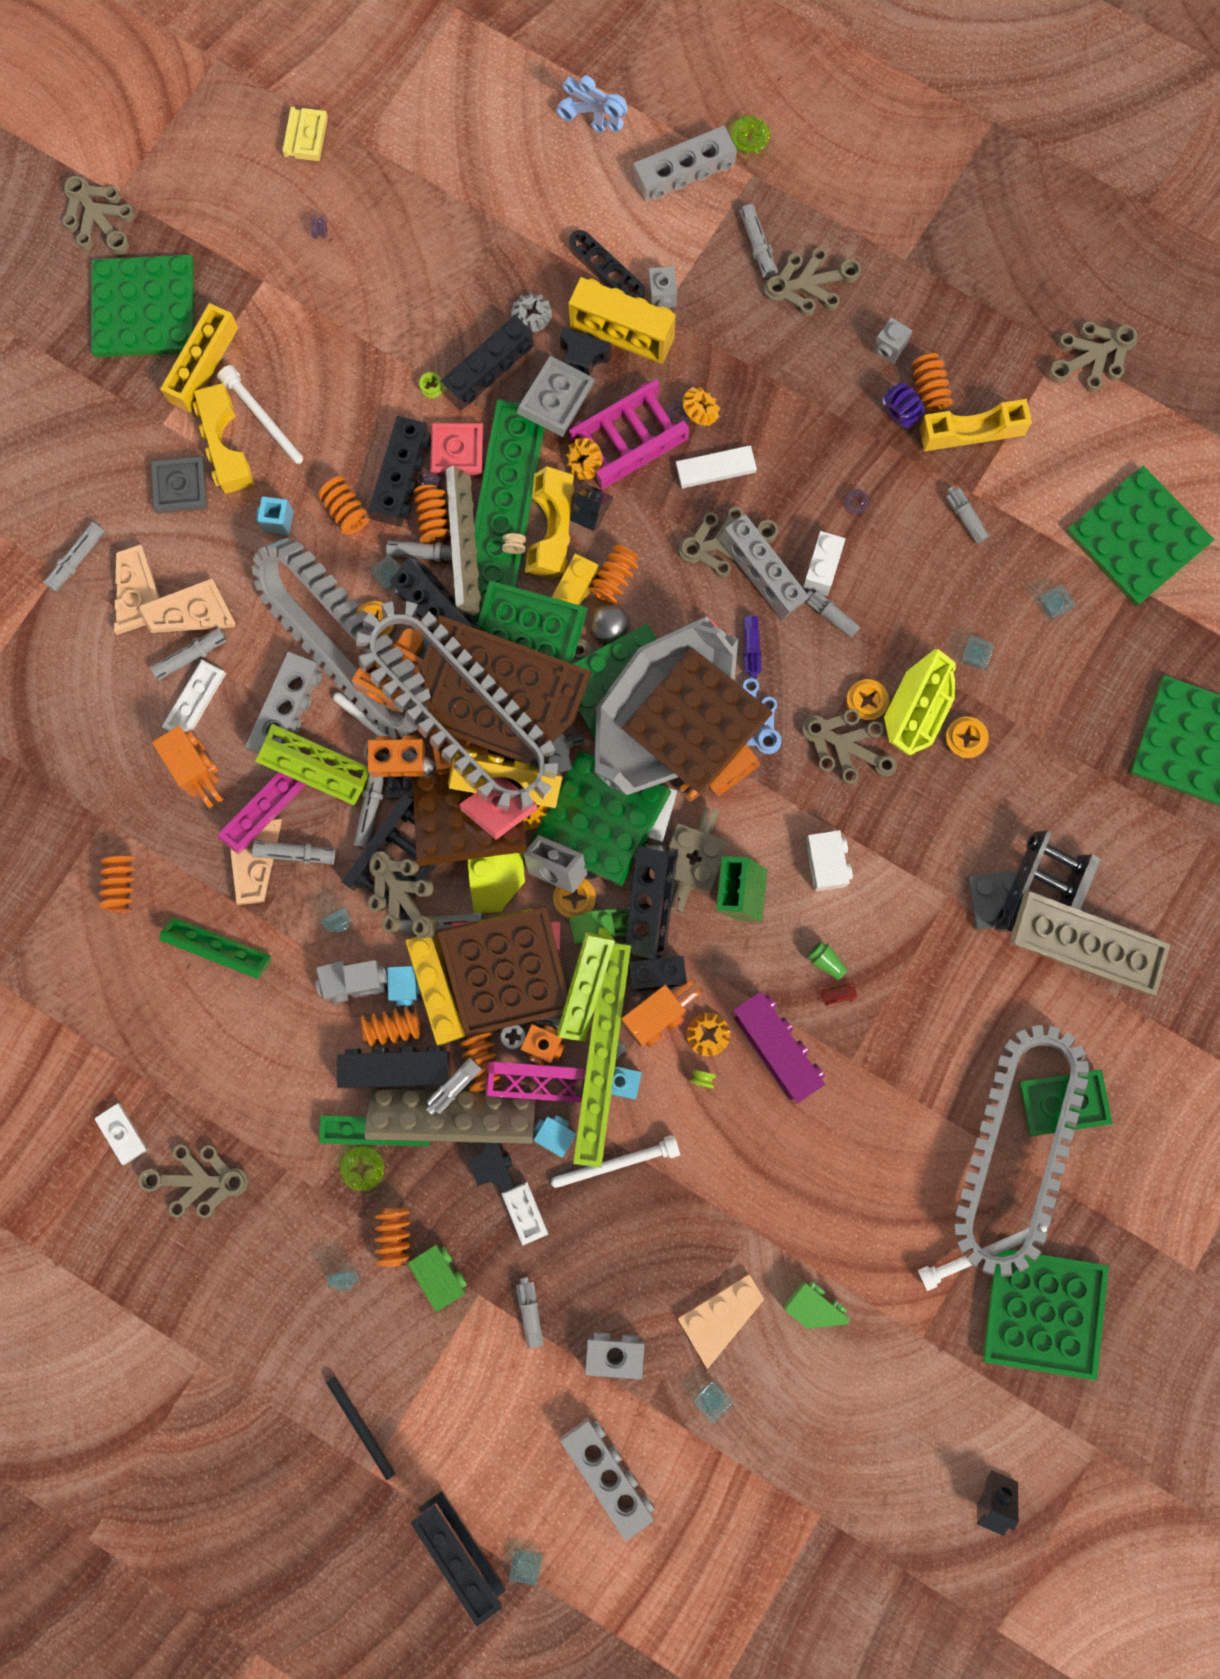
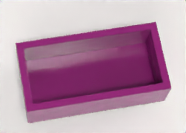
[730,991,826,1104]

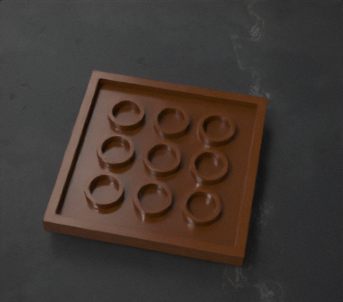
[621,647,773,795]
[412,773,527,866]
[438,905,568,1037]

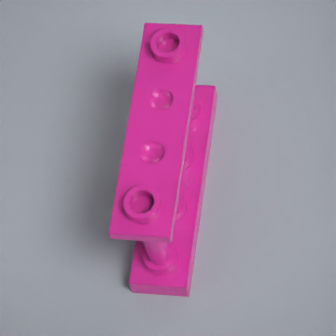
[569,379,689,490]

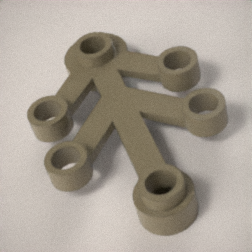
[62,176,135,255]
[764,248,861,316]
[1049,321,1138,393]
[679,507,778,578]
[802,709,897,785]
[368,851,438,938]
[138,1144,249,1218]

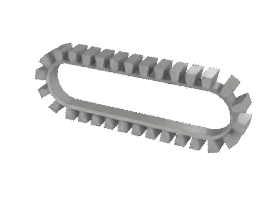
[356,601,558,811]

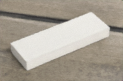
[676,445,757,489]
[162,659,226,731]

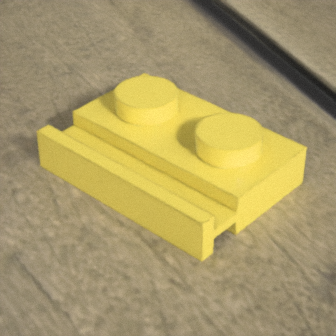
[283,107,328,161]

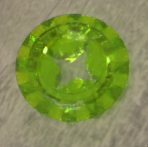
[731,116,770,155]
[340,1146,385,1191]

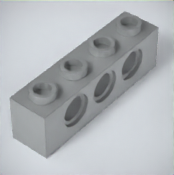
[633,126,737,202]
[719,514,809,620]
[245,652,322,756]
[560,1417,655,1541]

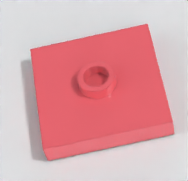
[430,423,483,475]
[460,777,537,839]

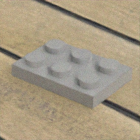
[517,356,595,437]

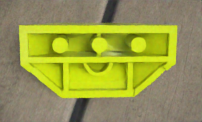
[884,649,956,755]
[468,852,525,914]

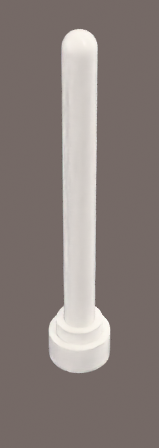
[217,365,303,464]
[333,692,436,778]
[551,1134,681,1188]
[918,1226,1047,1291]

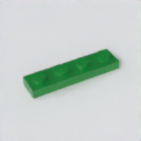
[159,917,271,980]
[319,1115,431,1146]

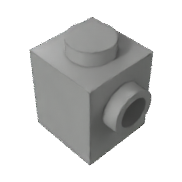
[649,266,677,309]
[873,317,912,364]
[315,961,351,1004]

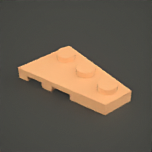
[114,545,160,635]
[139,579,236,633]
[230,819,282,905]
[678,1274,764,1369]

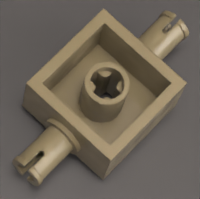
[669,807,728,913]

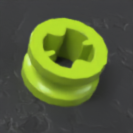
[419,372,442,399]
[690,1070,717,1089]

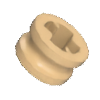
[502,533,526,554]

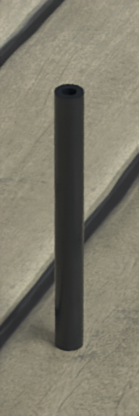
[325,1376,396,1481]

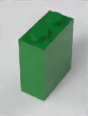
[716,856,767,922]

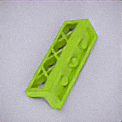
[255,724,369,805]
[557,927,615,1042]

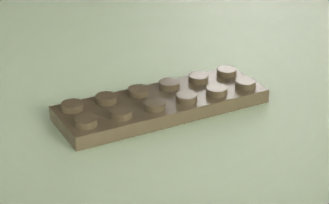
[1009,891,1171,996]
[364,1089,536,1144]

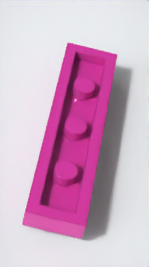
[217,772,307,855]

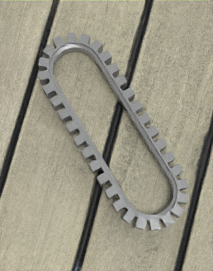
[252,538,431,738]
[955,1025,1089,1277]

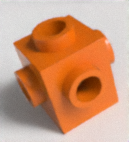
[520,1025,565,1066]

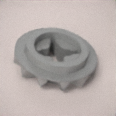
[511,292,552,332]

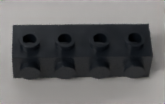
[440,315,534,411]
[368,416,431,527]
[390,557,484,633]
[337,1046,451,1089]

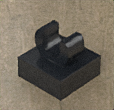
[386,776,413,800]

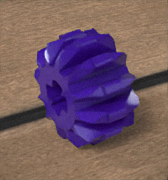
[882,383,926,428]

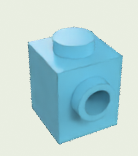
[256,496,294,535]
[388,966,421,1007]
[611,1066,642,1100]
[533,1115,577,1158]

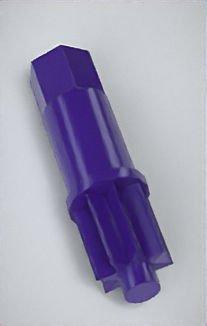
[743,615,762,679]

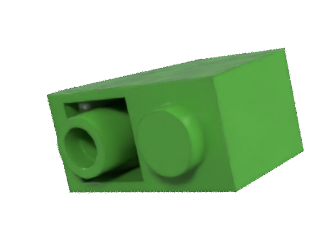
[569,909,629,945]
[782,1281,850,1329]

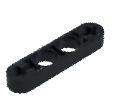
[569,230,644,299]

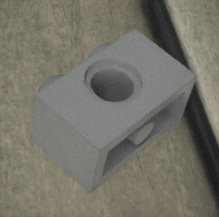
[523,835,587,893]
[343,960,388,998]
[585,1332,644,1379]

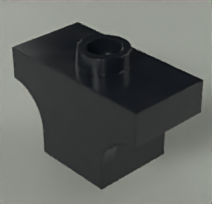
[560,327,611,376]
[570,486,613,531]
[468,1143,515,1192]
[977,1470,1019,1536]

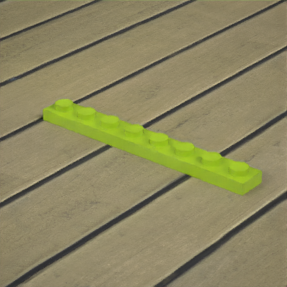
[573,943,631,1168]

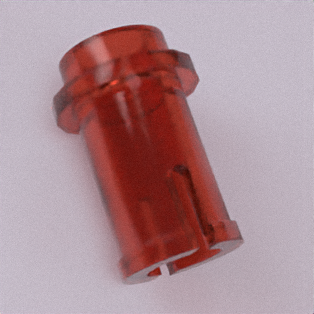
[821,981,857,1007]

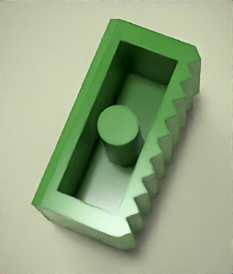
[407,1244,468,1312]

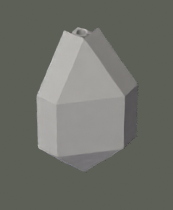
[595,616,738,795]

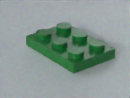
[1018,1069,1113,1137]

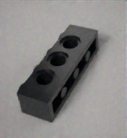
[624,843,678,960]

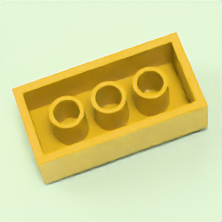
[568,277,676,364]

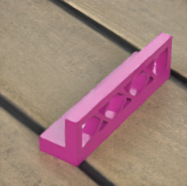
[485,1062,586,1103]

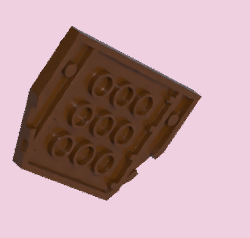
[421,615,592,764]

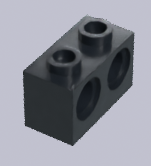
[629,956,687,992]

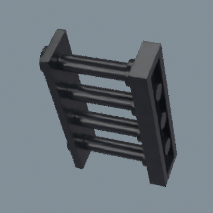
[341,794,438,919]
[994,831,1101,932]
[410,1490,506,1627]

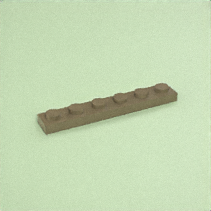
[446,466,481,616]

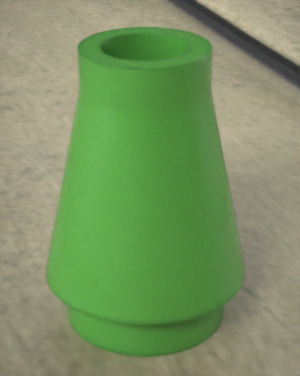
[807,941,848,980]

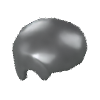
[589,604,629,644]

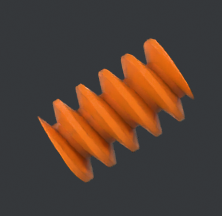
[911,353,953,413]
[318,475,370,535]
[413,485,451,544]
[589,544,639,605]
[98,856,136,913]
[361,1006,420,1048]
[459,1032,503,1092]
[374,1208,410,1267]

